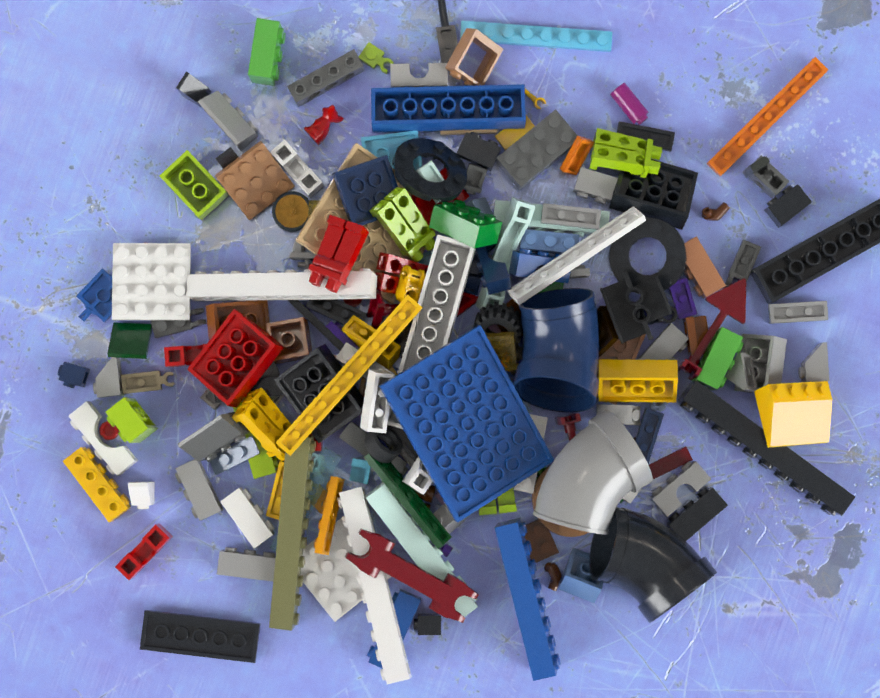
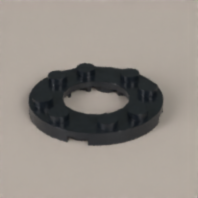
[392,138,467,202]
[609,218,687,294]

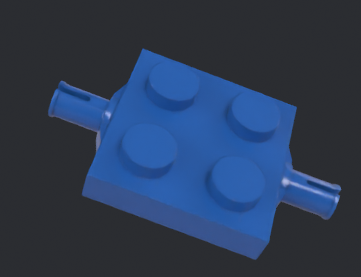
[76,268,112,322]

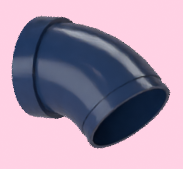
[513,288,599,413]

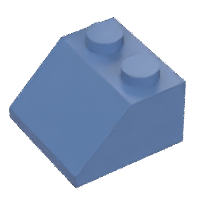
[558,548,604,603]

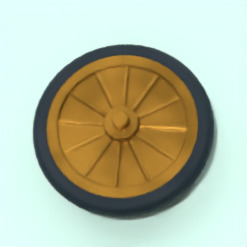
[272,191,312,232]

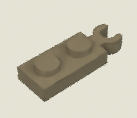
[121,371,175,394]

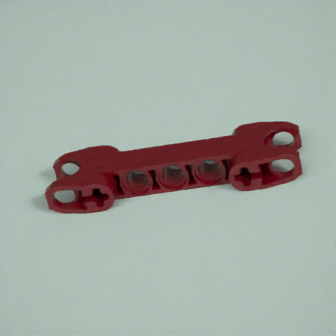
[345,528,479,623]

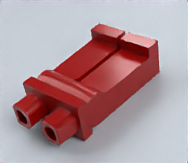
[308,215,369,293]
[375,252,429,296]

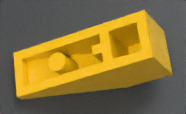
[342,315,401,370]

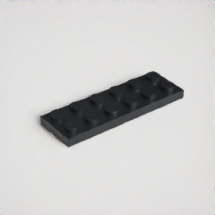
[140,610,261,663]

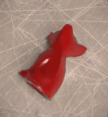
[303,105,343,145]

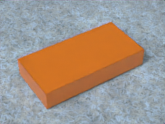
[560,135,594,175]

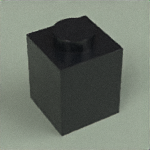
[414,613,441,635]

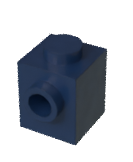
[58,362,90,388]

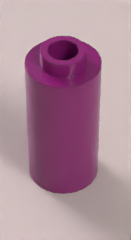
[610,83,649,125]

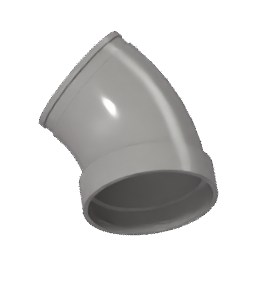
[533,410,653,535]

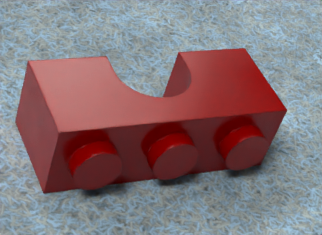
[164,344,206,368]
[115,523,173,580]

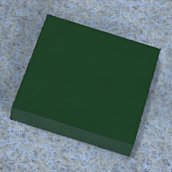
[107,322,152,359]

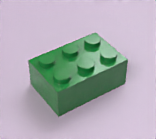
[429,200,502,248]

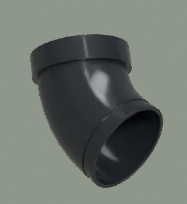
[589,507,717,623]

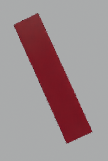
[649,447,693,479]

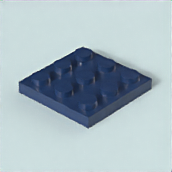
[332,155,398,226]

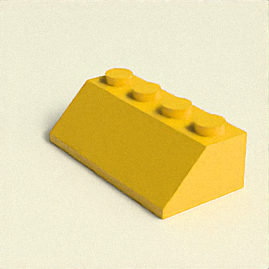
[599,359,678,403]

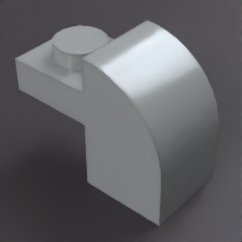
[596,404,640,425]

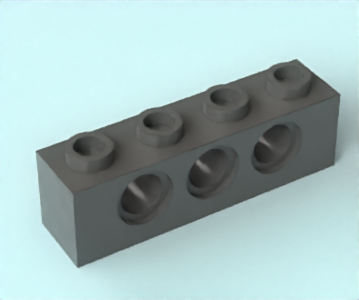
[287,49,364,107]

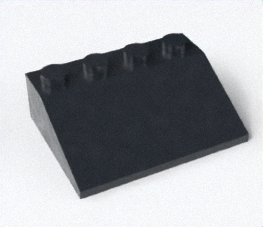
[609,159,698,230]
[274,344,364,443]

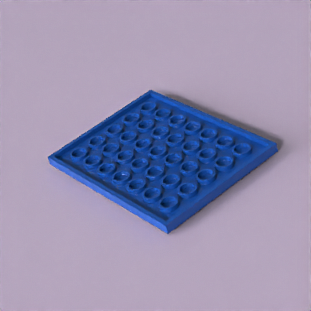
[379,325,554,523]

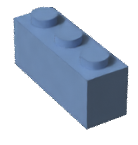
[519,229,579,254]

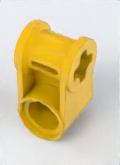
[395,265,426,303]

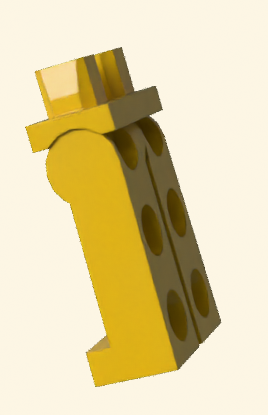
[232,388,291,461]

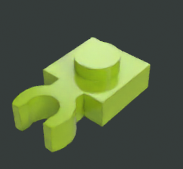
[359,42,394,74]

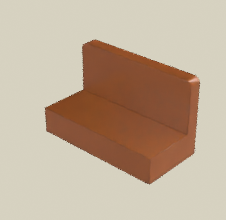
[683,316,708,356]

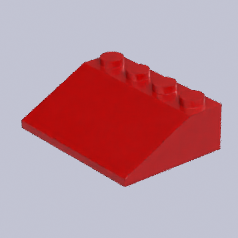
[187,309,284,408]

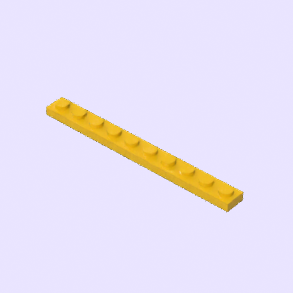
[275,295,423,456]

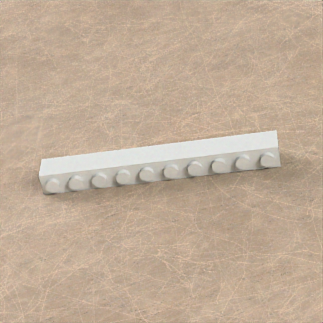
[186,268,377,301]
[337,487,412,685]

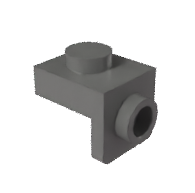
[464,163,487,194]

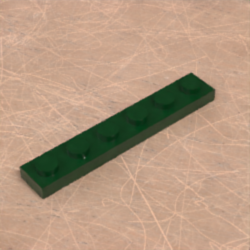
[364,453,452,549]

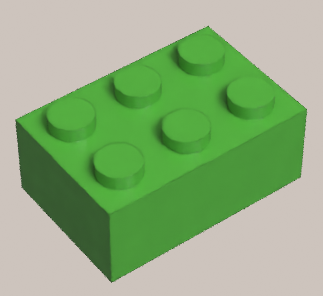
[248,18,286,86]
[691,327,744,391]

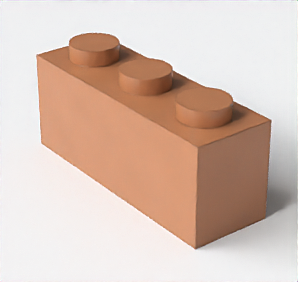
[684,236,726,299]

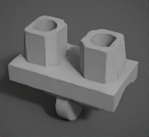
[290,242,316,270]

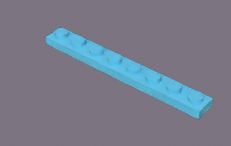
[460,21,612,52]

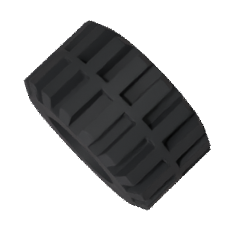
[473,302,522,356]

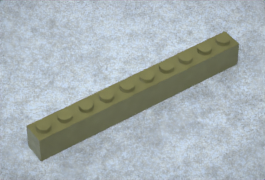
[269,435,316,631]

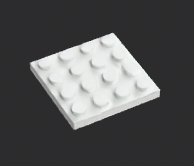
[112,243,191,320]
[301,515,392,622]

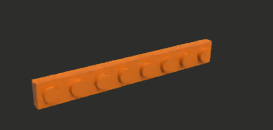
[707,57,828,177]

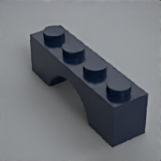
[474,244,511,295]

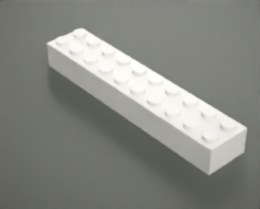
[387,235,476,429]

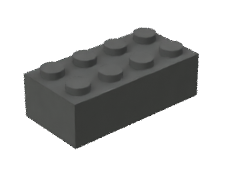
[496,109,577,190]

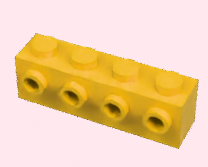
[63,447,131,523]

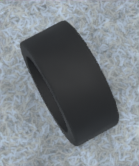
[364,426,403,463]

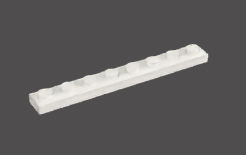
[507,206,646,305]

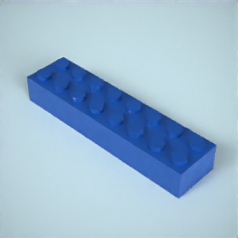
[371,84,526,132]
[495,517,561,681]

